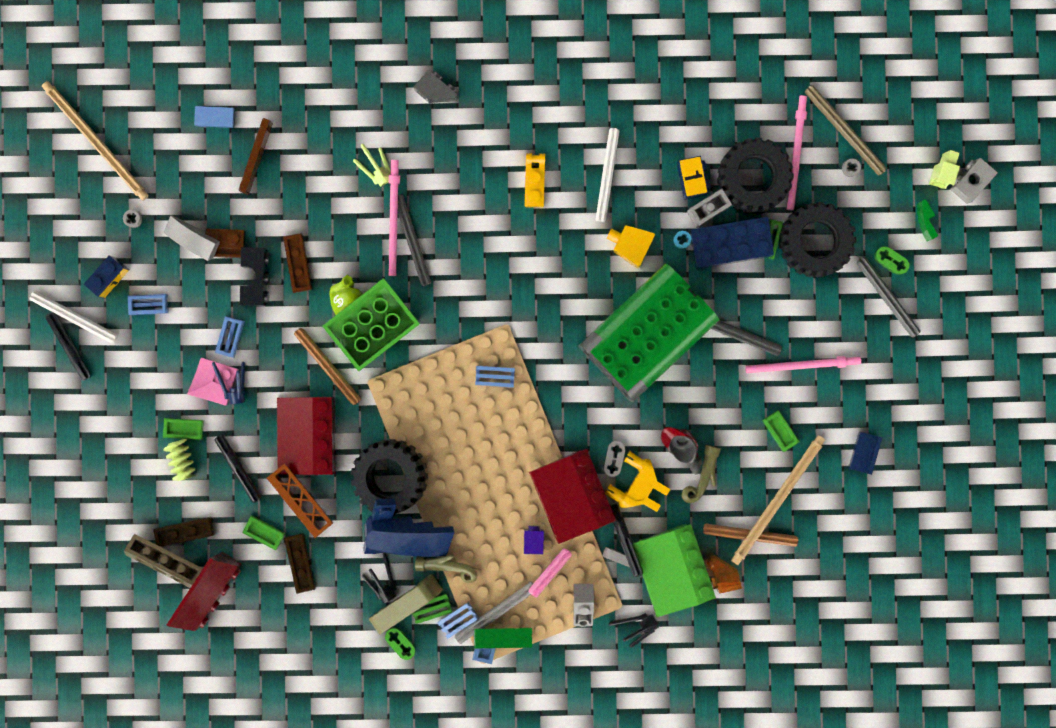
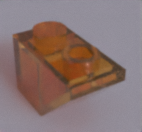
[707,553,742,594]

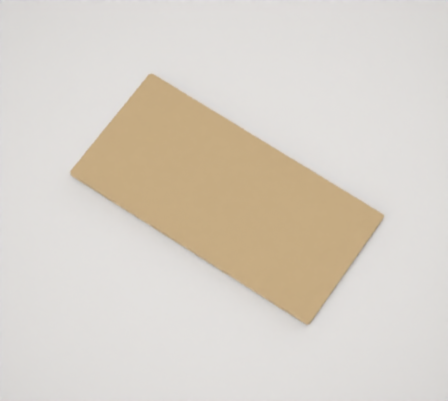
[368,325,622,664]

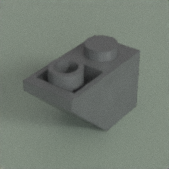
[413,70,458,103]

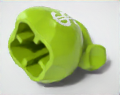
[329,274,363,315]

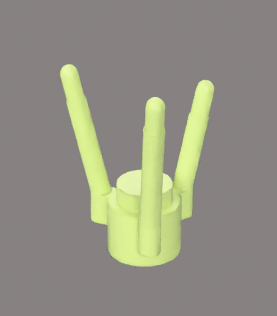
[353,144,391,187]

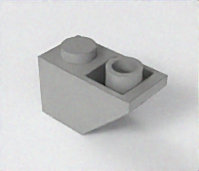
[573,584,594,627]

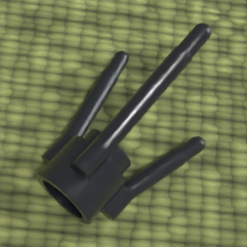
[362,552,397,603]
[609,613,659,648]

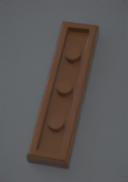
[238,118,273,195]

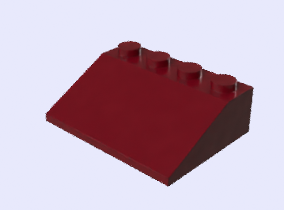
[277,397,336,475]
[529,449,616,544]
[166,551,241,631]

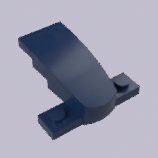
[363,498,454,557]

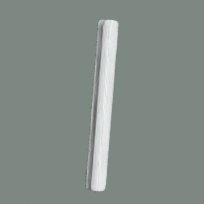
[596,128,620,222]
[30,291,118,343]

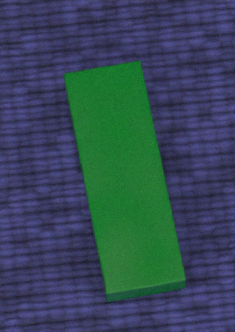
[474,628,532,649]

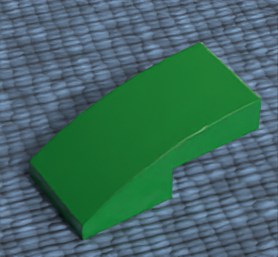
[917,199,938,242]

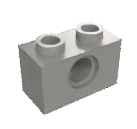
[950,158,998,204]
[687,189,732,228]

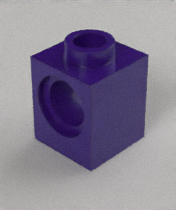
[524,526,544,555]

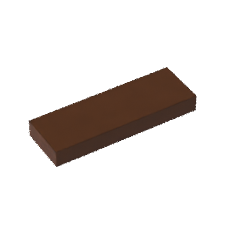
[283,233,313,293]

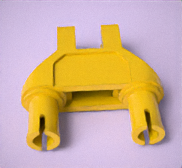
[605,451,670,512]

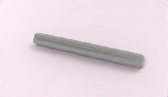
[455,582,534,644]

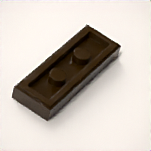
[153,516,215,547]
[284,533,316,594]

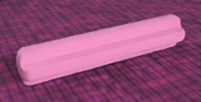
[529,548,572,597]

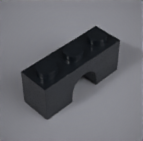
[239,247,270,307]

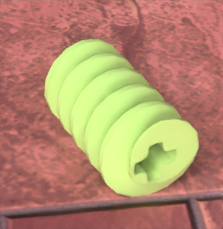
[164,439,197,481]

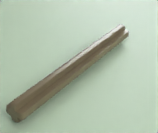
[805,85,887,175]

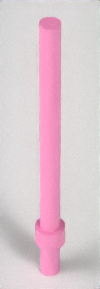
[787,96,807,211]
[389,160,400,276]
[745,356,861,373]

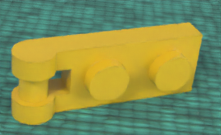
[525,153,545,208]

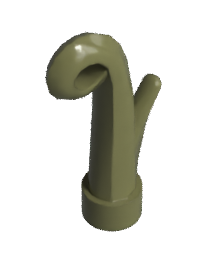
[681,444,721,503]
[415,554,477,583]

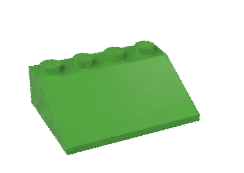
[322,278,420,371]
[633,524,716,617]

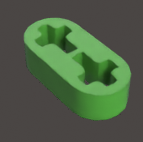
[874,247,909,275]
[385,627,416,660]

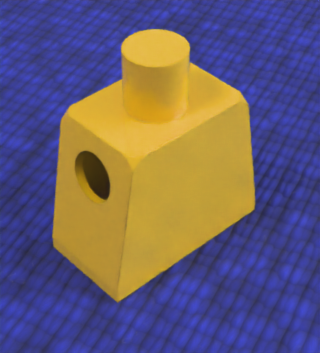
[606,225,655,268]

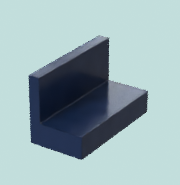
[848,432,882,475]

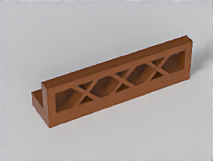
[267,463,333,538]

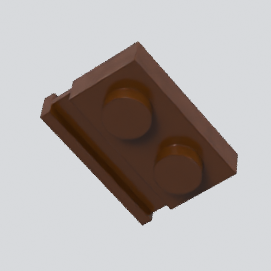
[205,229,245,258]

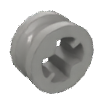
[842,159,861,177]
[123,210,142,228]

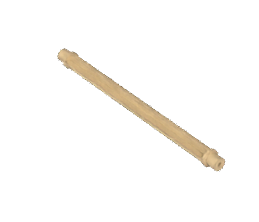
[42,81,149,201]
[731,435,825,565]

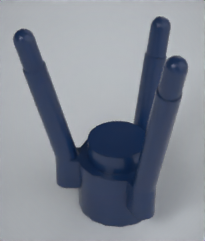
[212,362,245,404]

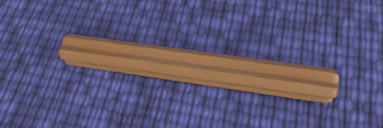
[294,328,361,405]
[703,524,798,547]

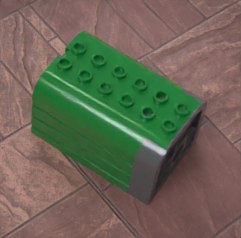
[578,263,719,402]

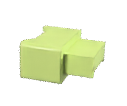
[929,150,960,189]

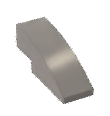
[164,215,220,261]

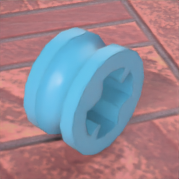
[673,231,692,249]

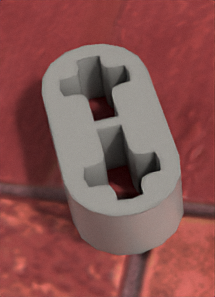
[604,441,625,477]
[602,547,629,567]

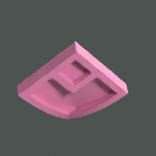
[187,358,239,406]

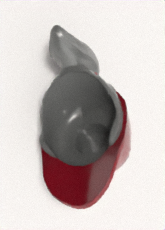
[661,427,702,475]

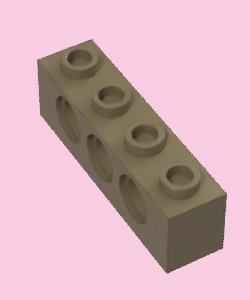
[124,534,203,588]

